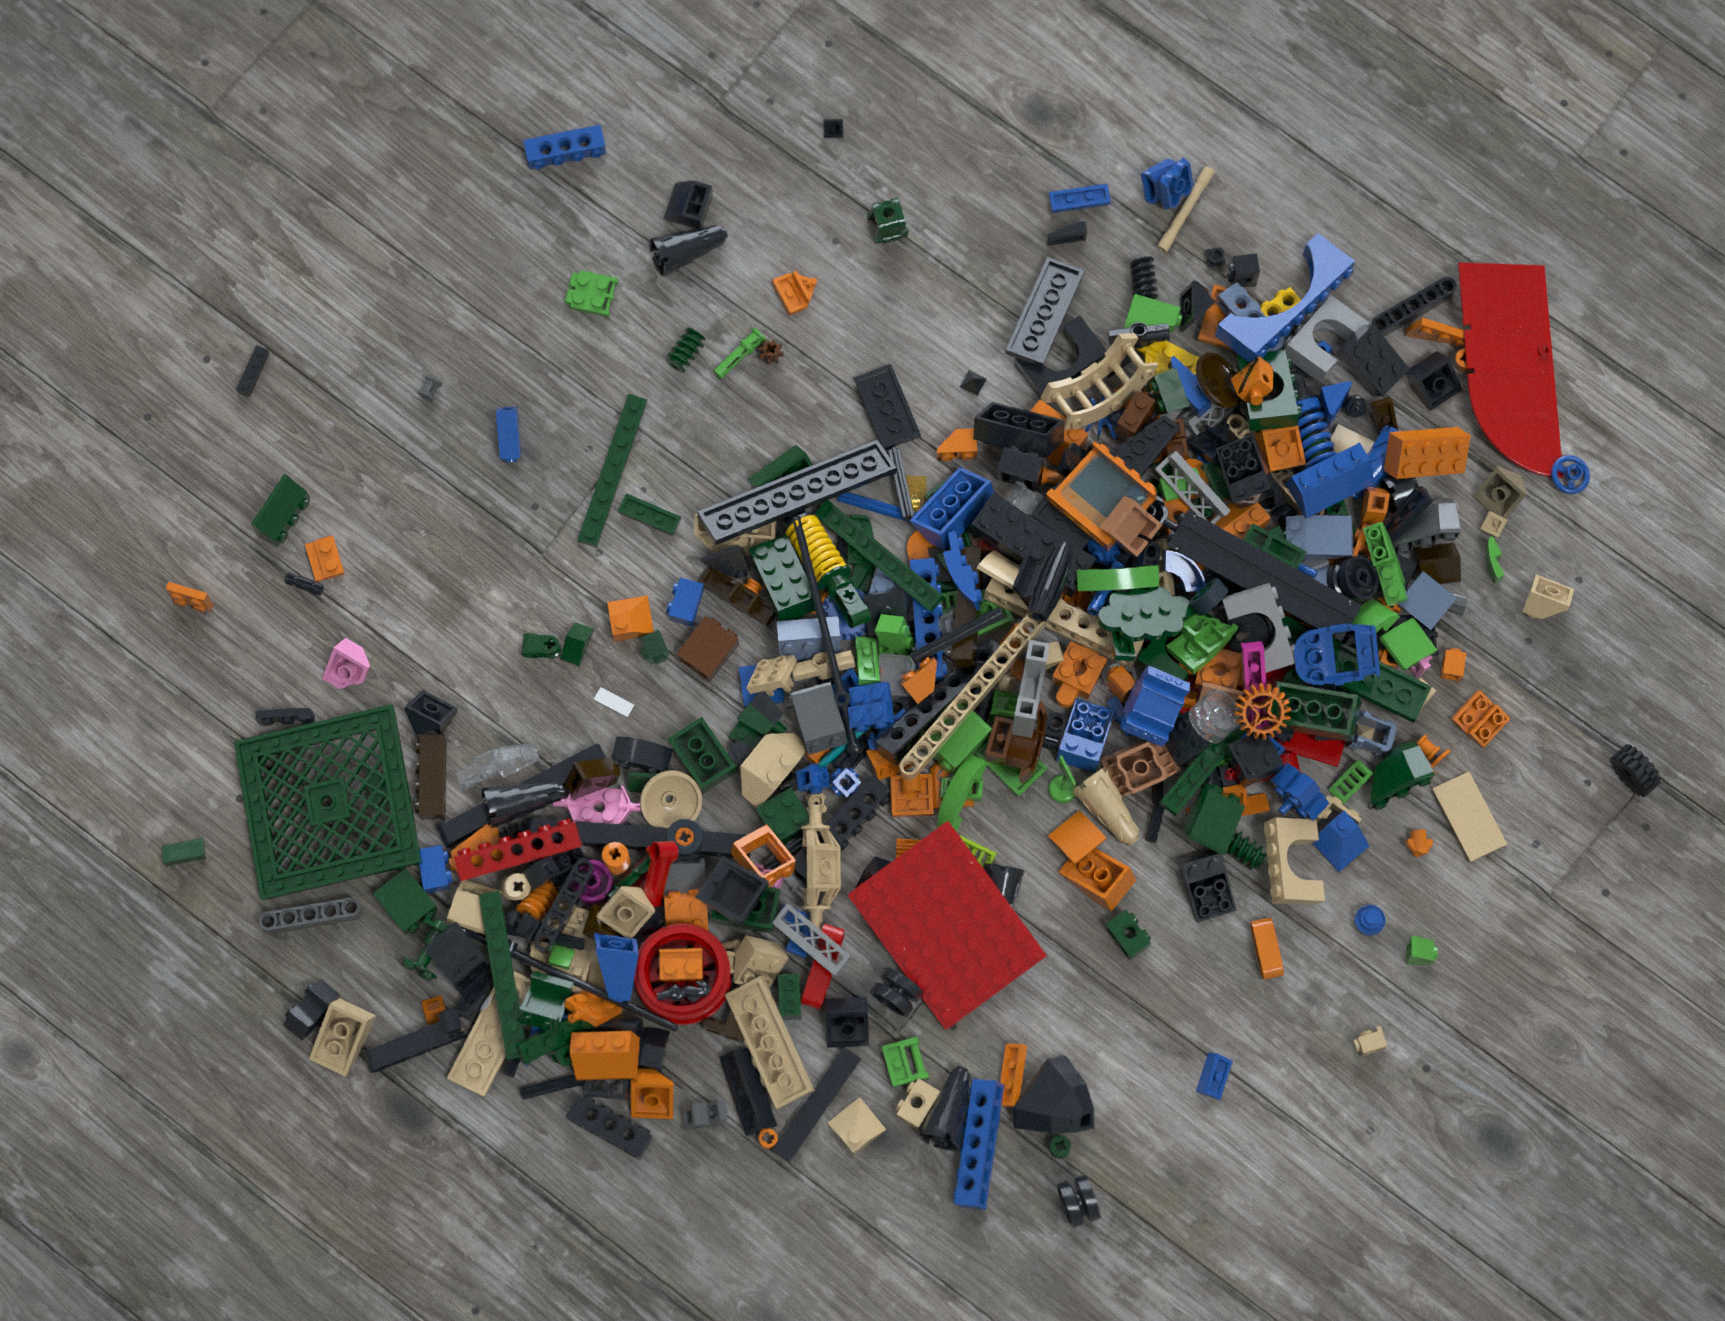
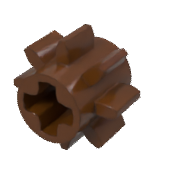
[759,339,784,365]

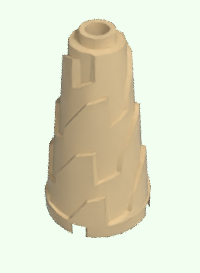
[1072,767,1139,846]

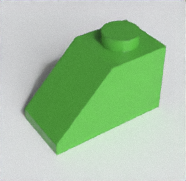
[1406,936,1438,965]

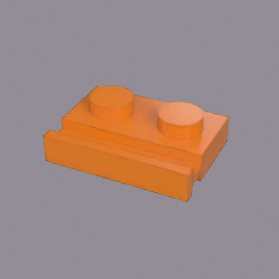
[305,535,345,582]
[660,948,703,981]

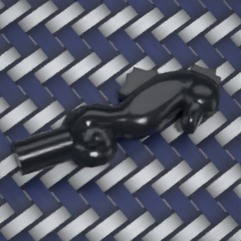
[657,981,711,1003]

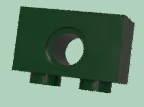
[1105,910,1151,961]
[778,973,801,1020]

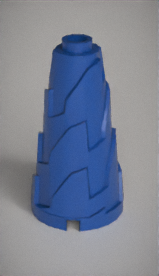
[1351,425,1398,500]

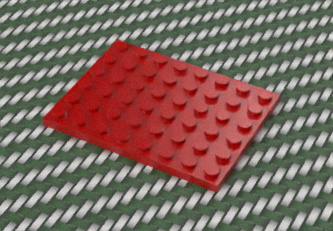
[848,821,1047,1030]

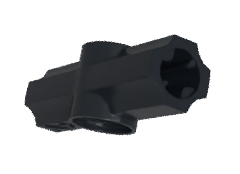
[1108,322,1170,349]

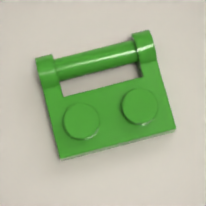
[882,1037,929,1088]

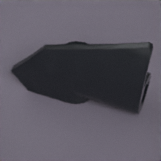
[1057,442,1090,477]

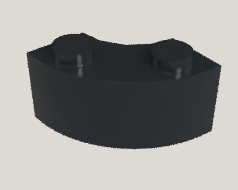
[611,737,673,774]
[283,979,340,1041]

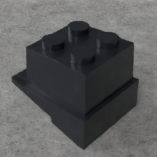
[695,856,769,927]

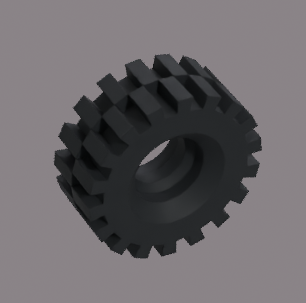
[1610,744,1662,797]

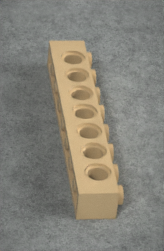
[984,578,1144,668]

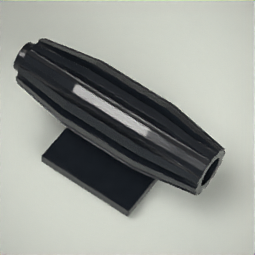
[1013,542,1073,622]

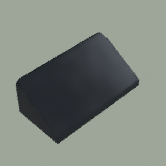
[830,735,870,770]

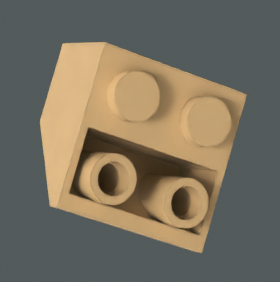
[446,880,502,934]
[733,935,788,988]

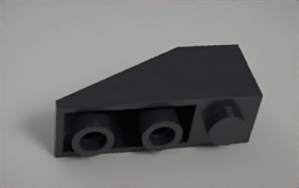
[523,847,586,890]

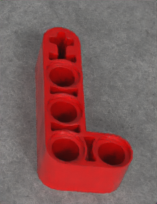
[801,923,845,1010]

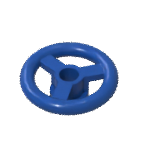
[1551,455,1590,494]

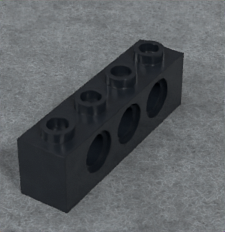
[566,1095,653,1160]

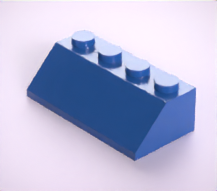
[1286,442,1374,519]
[910,467,994,551]

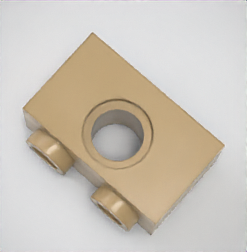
[895,1078,940,1130]

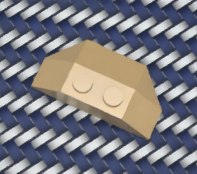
[694,514,776,556]
[740,733,806,808]

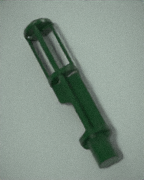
[606,855,651,900]

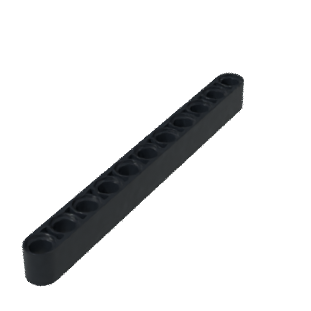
[525,818,751,858]

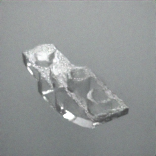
[456,744,540,791]

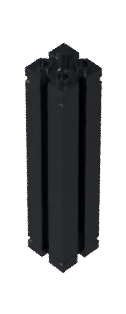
[1162,510,1362,643]

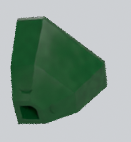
[1368,740,1435,810]

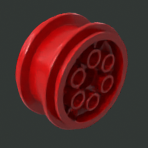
[634,924,732,1025]

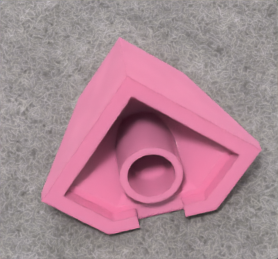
[322,638,370,689]

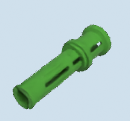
[713,328,766,380]

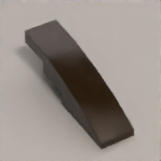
[698,566,776,626]

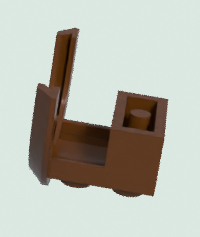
[985,701,1047,784]

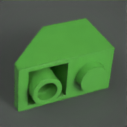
[875,614,914,657]

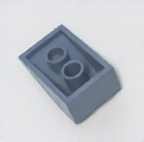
[1286,515,1353,562]

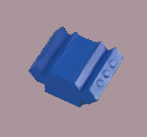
[1121,666,1190,747]

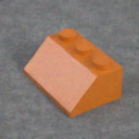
[1031,399,1089,467]
[1208,501,1271,540]
[570,1031,640,1080]

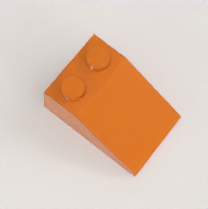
[1059,848,1137,912]

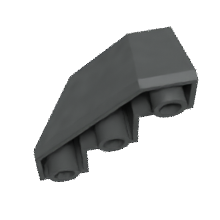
[1393,498,1461,555]

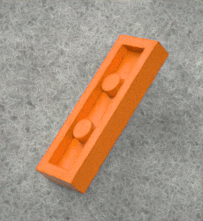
[1000,1044,1027,1108]

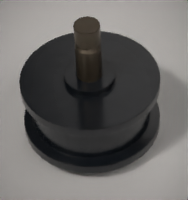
[1227,612,1274,653]

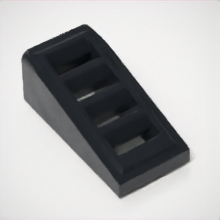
[1047,219,1087,246]

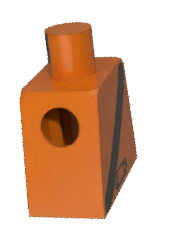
[1231,356,1273,405]

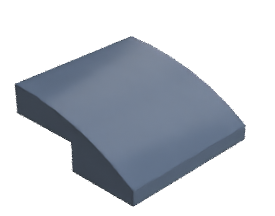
[1399,571,1457,630]

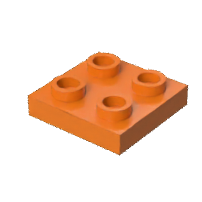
[890,772,933,818]

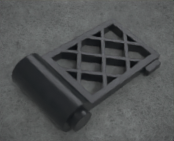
[583,1015,644,1100]

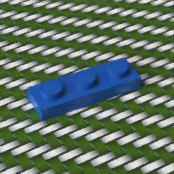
[1049,184,1111,213]

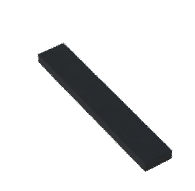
[772,1047,861,1163]

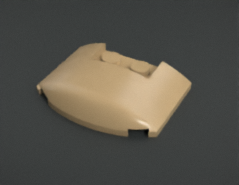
[530,903,595,994]

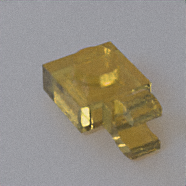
[906,476,927,511]

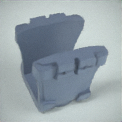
[1347,711,1396,757]

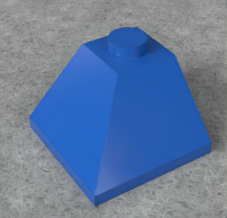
[1312,810,1370,873]

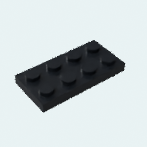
[854,364,921,450]

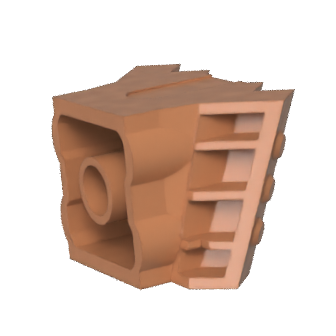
[1100,739,1180,797]

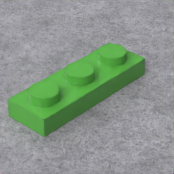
[854,637,880,685]

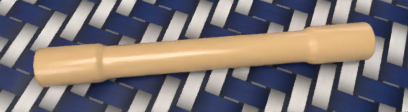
[1157,166,1215,253]

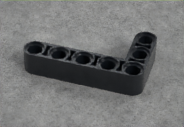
[363,1008,467,1073]

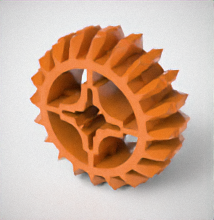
[1234,683,1291,740]

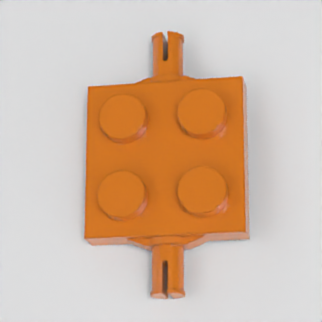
[564,990,623,1027]

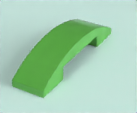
[1076,565,1159,591]
[937,755,988,831]

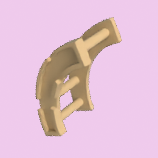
[1041,333,1158,430]

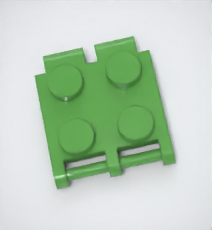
[565,270,619,317]

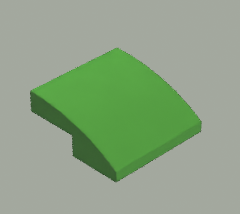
[1352,599,1400,633]
[1379,618,1437,671]

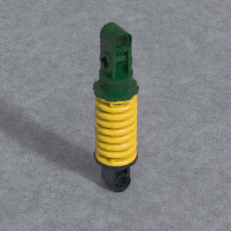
[783,510,871,628]

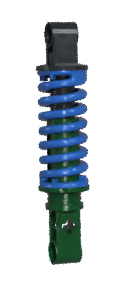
[1290,369,1356,535]

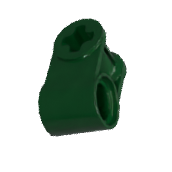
[521,633,562,658]

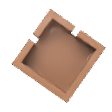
[1099,496,1162,557]

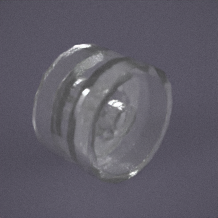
[1189,689,1241,743]

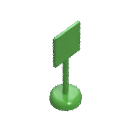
[1048,755,1077,804]

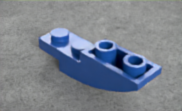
[943,531,983,610]

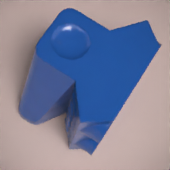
[1141,157,1194,210]

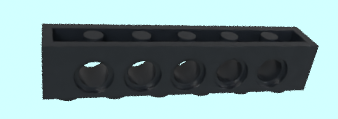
[794,774,891,884]

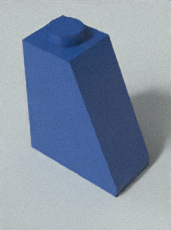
[496,406,521,463]

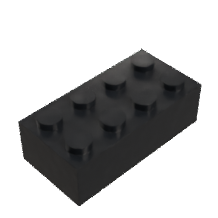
[973,402,1065,458]

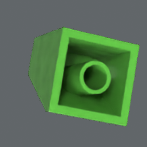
[925,703,992,775]

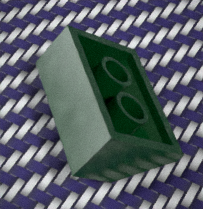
[747,445,813,489]
[251,474,310,547]

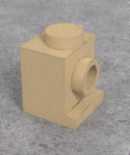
[1353,1026,1388,1057]

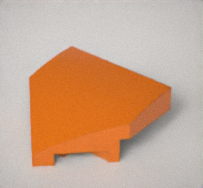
[771,270,818,316]

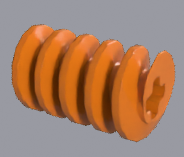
[602,842,631,876]
[517,882,559,920]

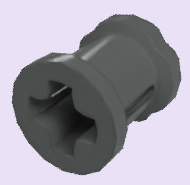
[417,375,442,402]

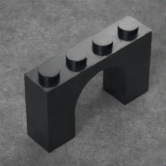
[1014,315,1107,400]

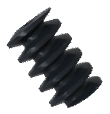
[1130,256,1158,300]

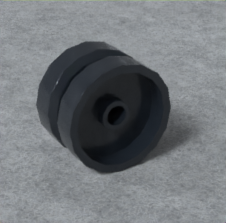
[1326,555,1379,602]
[870,967,924,1018]
[1056,1174,1101,1229]

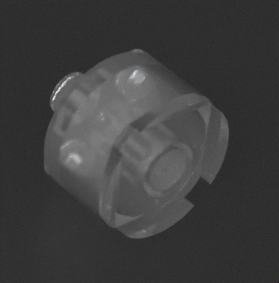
[1002,481,1044,517]

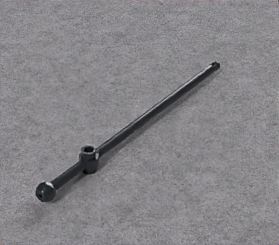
[792,515,863,756]
[460,926,678,1031]

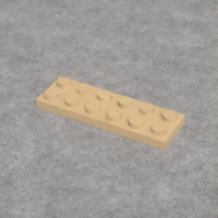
[447,971,531,1098]

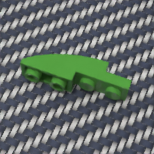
[1363,522,1408,607]

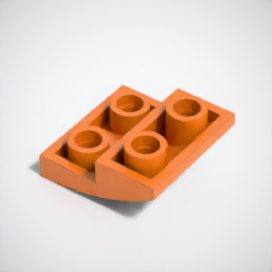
[1451,690,1510,748]
[1048,810,1106,866]

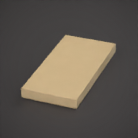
[1432,772,1507,863]

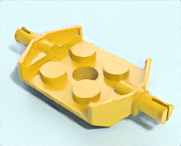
[1134,341,1199,376]

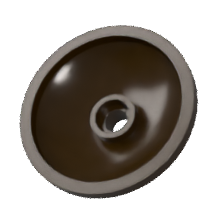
[1196,352,1241,409]

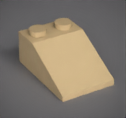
[309,998,376,1077]

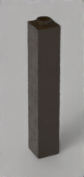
[951,545,985,667]

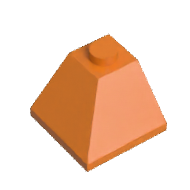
[607,595,654,642]
[631,1069,674,1119]

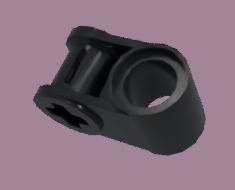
[1042,712,1066,754]

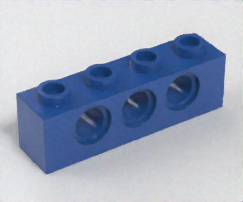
[523,124,607,169]

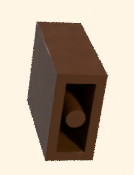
[1116,390,1155,443]
[676,616,739,682]

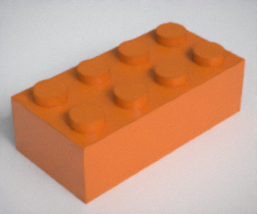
[1384,427,1471,479]

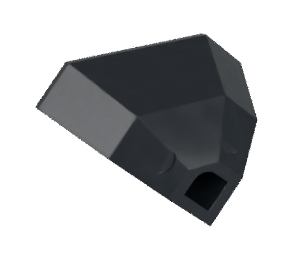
[1013,1055,1094,1133]

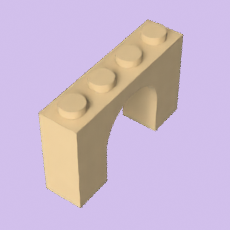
[1264,818,1325,906]

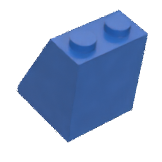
[594,933,639,1002]

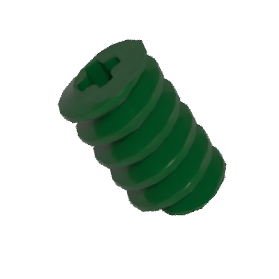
[666,327,706,373]
[1228,831,1267,870]

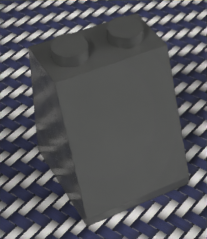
[791,682,847,755]
[663,855,705,914]

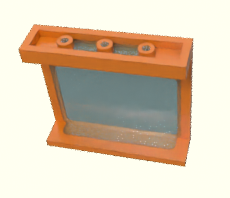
[1046,441,1157,551]

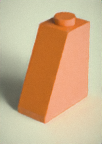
[449,823,503,876]

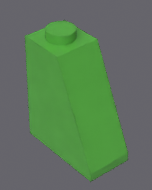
[1124,294,1183,333]

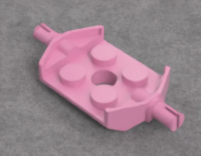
[553,786,642,825]

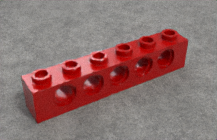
[454,818,582,881]

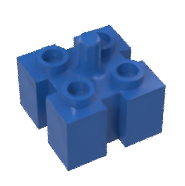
[1271,763,1330,821]

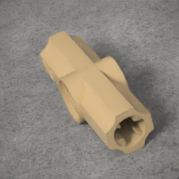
[792,650,855,681]

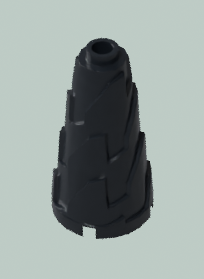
[649,225,728,277]
[481,782,564,829]
[983,863,1024,908]
[919,1066,971,1151]

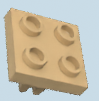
[746,654,797,696]

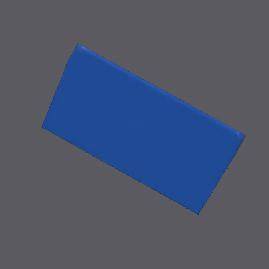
[1196,1053,1233,1100]

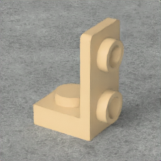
[1315,795,1362,825]

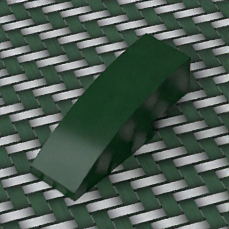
[1244,524,1307,569]

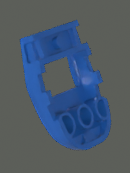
[1294,623,1380,686]

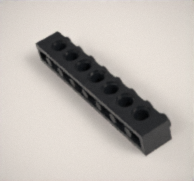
[875,638,1007,766]

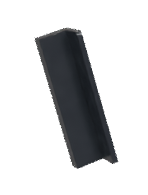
[720,1048,777,1136]

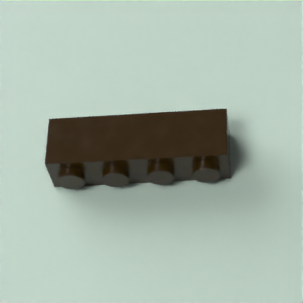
[415,734,447,820]

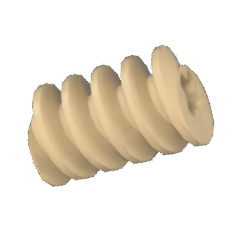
[500,873,531,900]

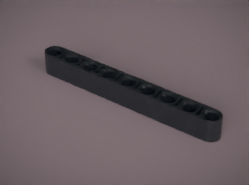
[437,744,607,848]

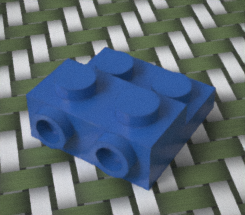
[848,682,894,732]

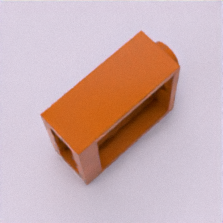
[731,825,796,887]

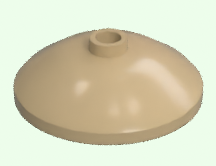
[640,771,702,828]

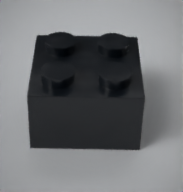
[1224,733,1284,788]

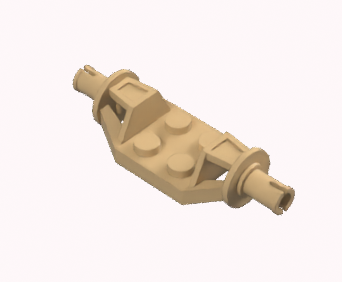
[801,805,841,930]

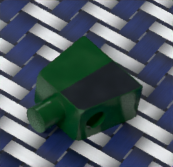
[737,691,788,736]

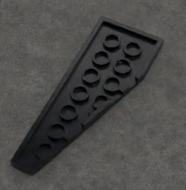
[1032,415,1180,550]

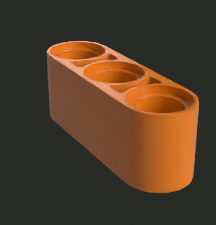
[1250,918,1284,980]

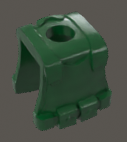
[867,197,909,244]

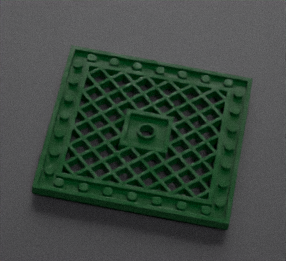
[234,704,423,901]

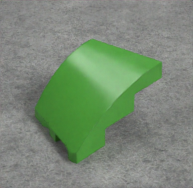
[1166,613,1238,674]

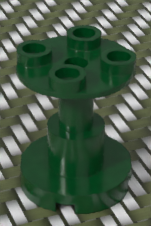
[400,915,450,982]

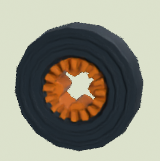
[666,819,703,856]

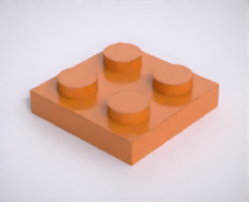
[166,582,213,612]

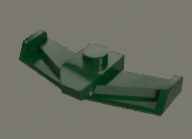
[848,515,876,594]

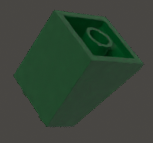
[1181,783,1245,856]

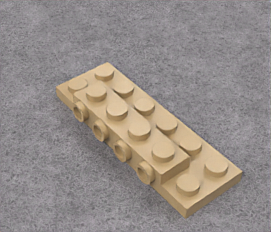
[725,976,815,1109]

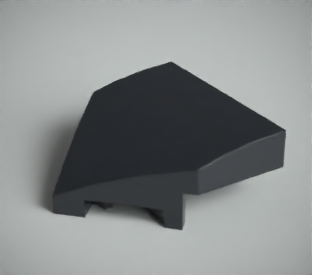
[1187,424,1230,464]

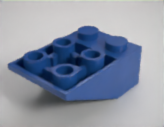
[1056,699,1115,773]

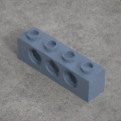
[1215,282,1286,352]

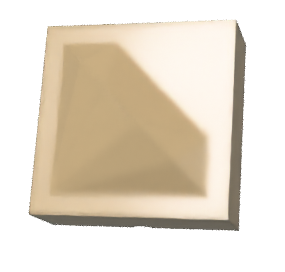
[1480,510,1508,538]

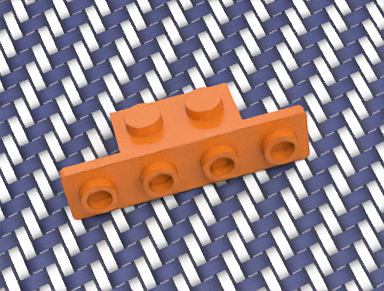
[1185,784,1270,816]

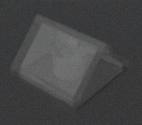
[878,653,911,698]

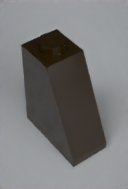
[564,758,621,800]

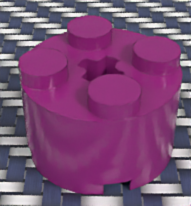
[571,860,614,906]

